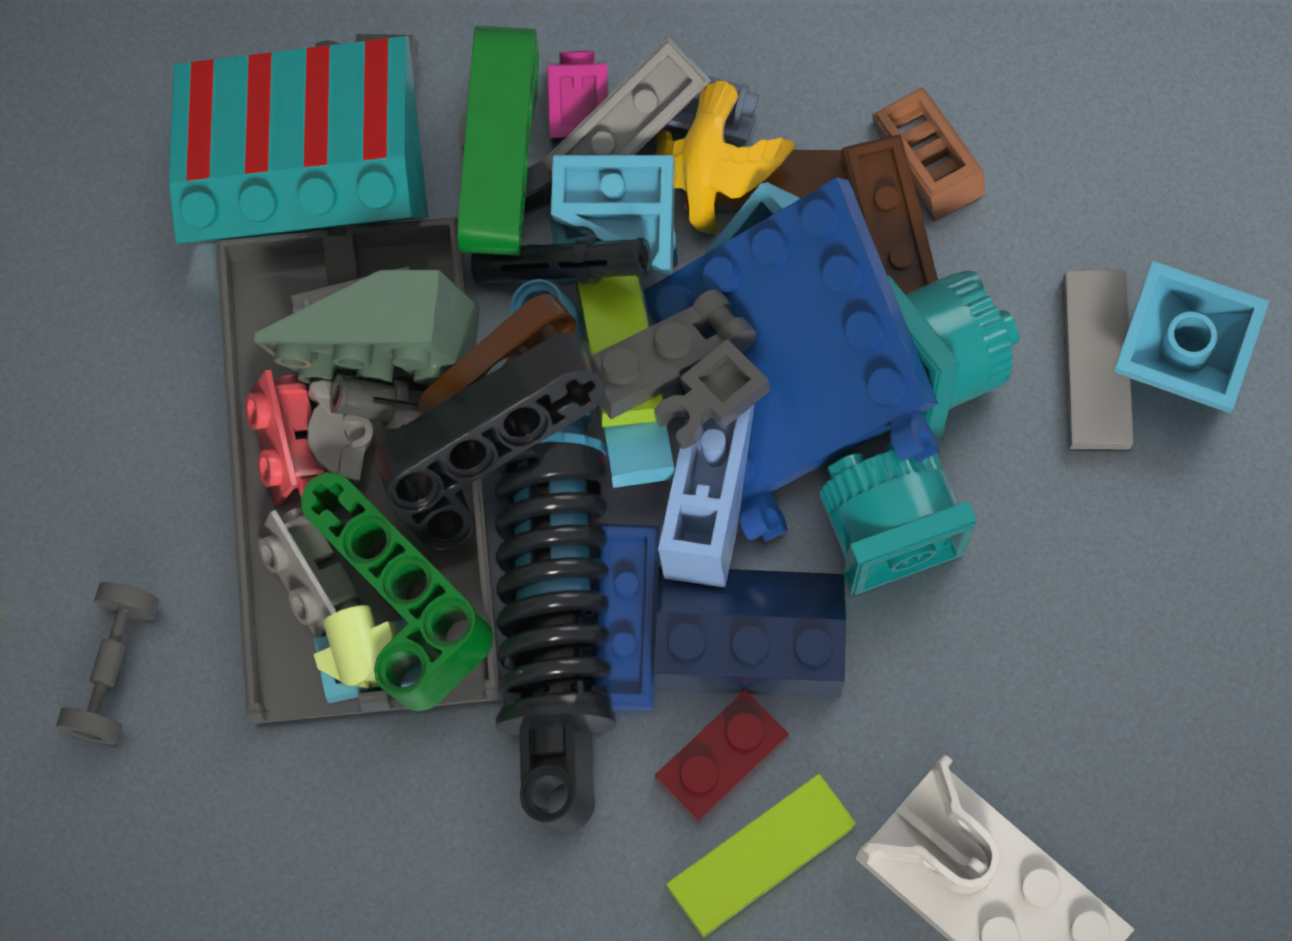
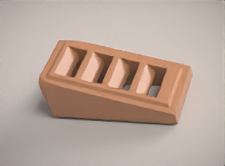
[872,87,985,220]

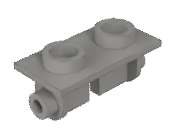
[257,507,361,638]

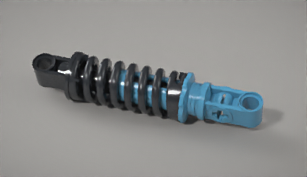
[494,279,616,832]

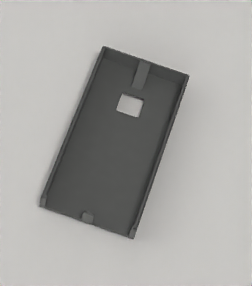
[216,217,502,724]

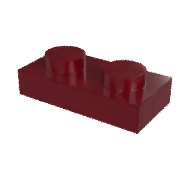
[655,690,789,824]

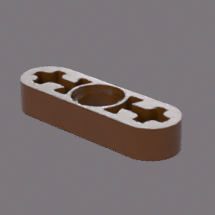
[418,294,576,416]

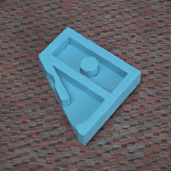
[551,155,676,275]

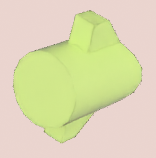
[313,605,398,689]

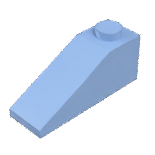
[658,405,754,588]

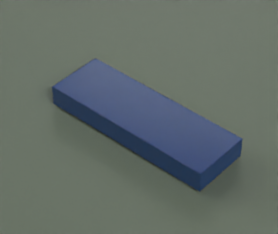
[592,524,660,712]

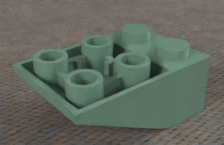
[254,270,480,386]

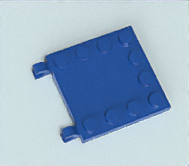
[643,177,939,541]

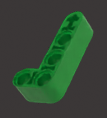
[457,25,539,256]
[301,472,493,712]

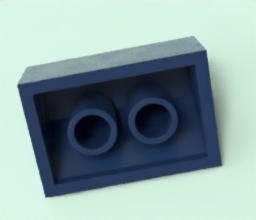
[654,566,846,697]

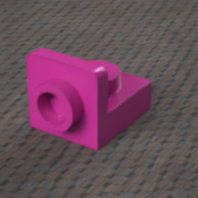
[548,51,608,138]

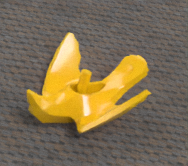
[655,81,796,235]

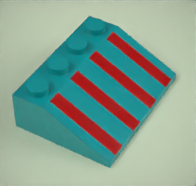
[169,36,429,244]

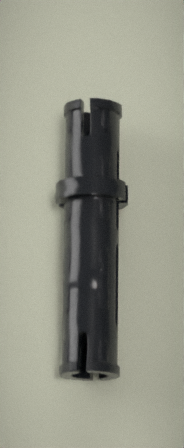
[471,236,652,285]

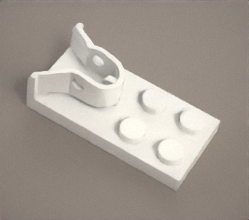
[855,754,1135,941]

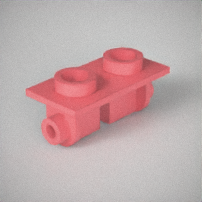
[245,370,326,507]

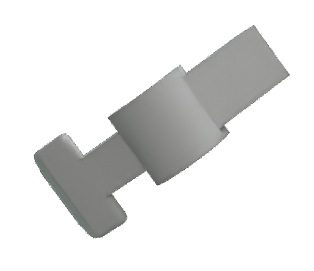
[307,380,373,487]

